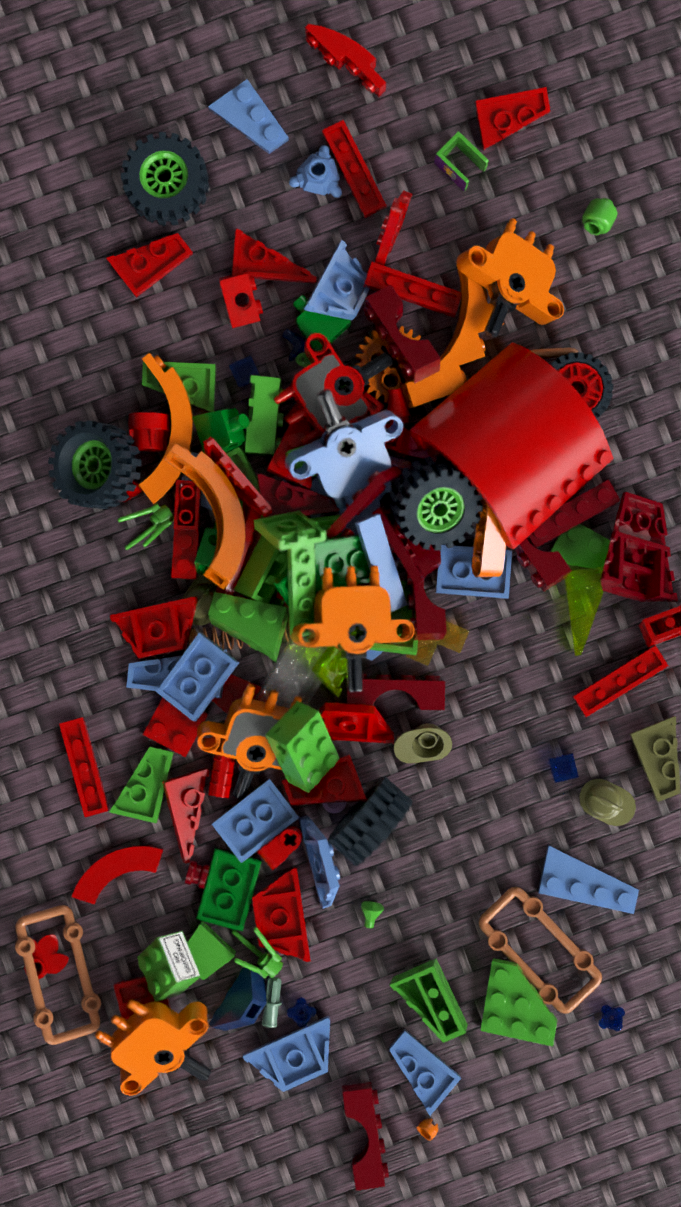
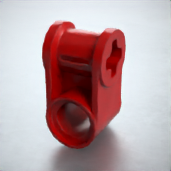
[257,825,303,870]

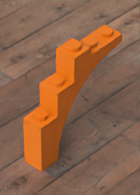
[399,259,504,409]

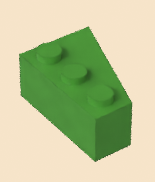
[234,535,288,606]
[208,592,288,662]
[390,958,468,1043]

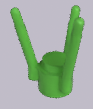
[118,503,174,550]
[232,927,283,979]

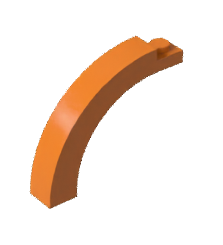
[139,353,194,504]
[165,443,245,590]

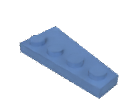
[126,649,227,698]
[538,845,639,914]

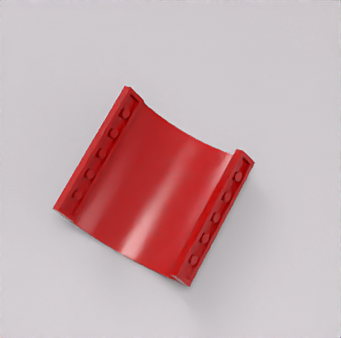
[409,342,614,550]

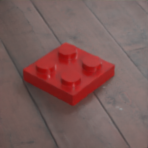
[143,697,209,757]

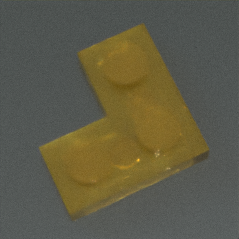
[405,621,469,666]

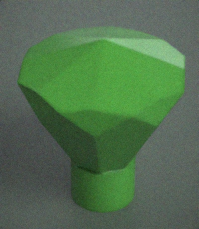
[361,901,384,928]

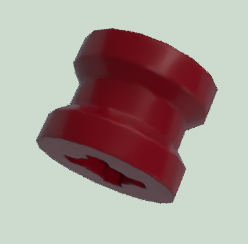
[185,860,210,889]

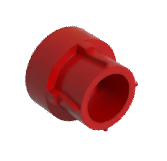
[128,412,170,452]

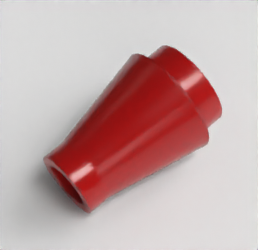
[387,388,411,425]

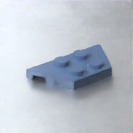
[304,240,370,320]
[298,815,340,909]
[243,1016,330,1092]

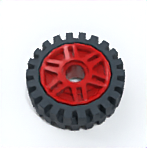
[550,352,613,419]

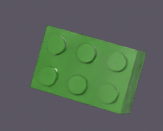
[265,701,340,793]

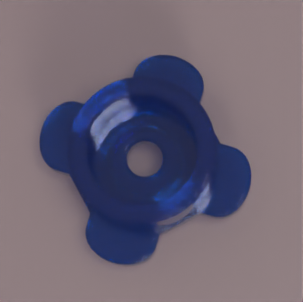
[287,997,316,1027]
[598,1005,625,1031]

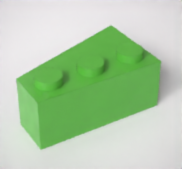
[245,375,285,457]

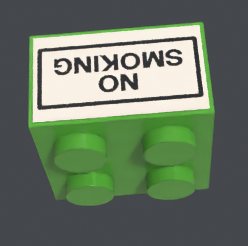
[137,931,201,1002]

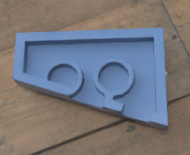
[208,80,289,154]
[389,1029,461,1116]

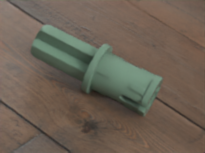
[262,977,282,1028]

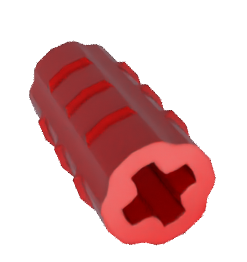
[208,754,235,798]

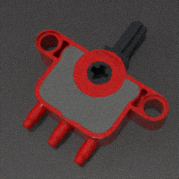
[273,333,394,446]

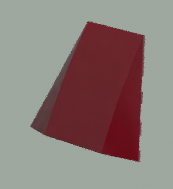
[600,492,678,602]

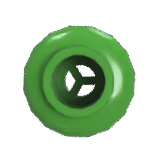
[582,198,618,235]

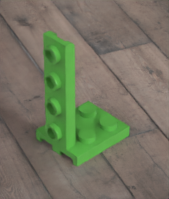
[254,511,326,637]

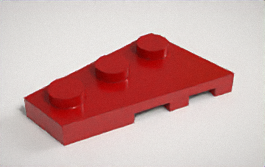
[475,87,550,150]

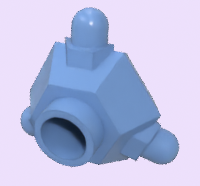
[289,145,342,198]

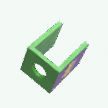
[434,131,489,191]

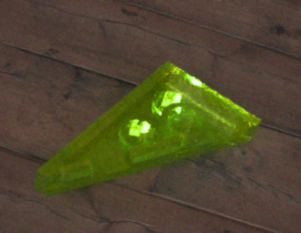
[565,567,604,656]

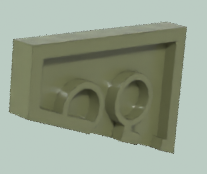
[629,716,681,802]

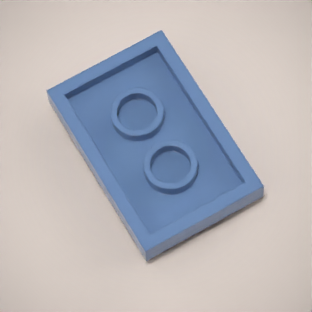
[436,545,512,599]
[156,633,239,722]
[212,779,299,863]

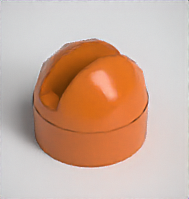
[417,1118,438,1141]

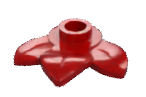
[24,934,69,979]

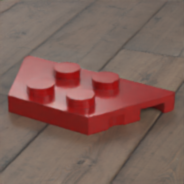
[375,190,412,266]
[110,596,198,658]
[318,702,394,744]
[252,867,311,962]

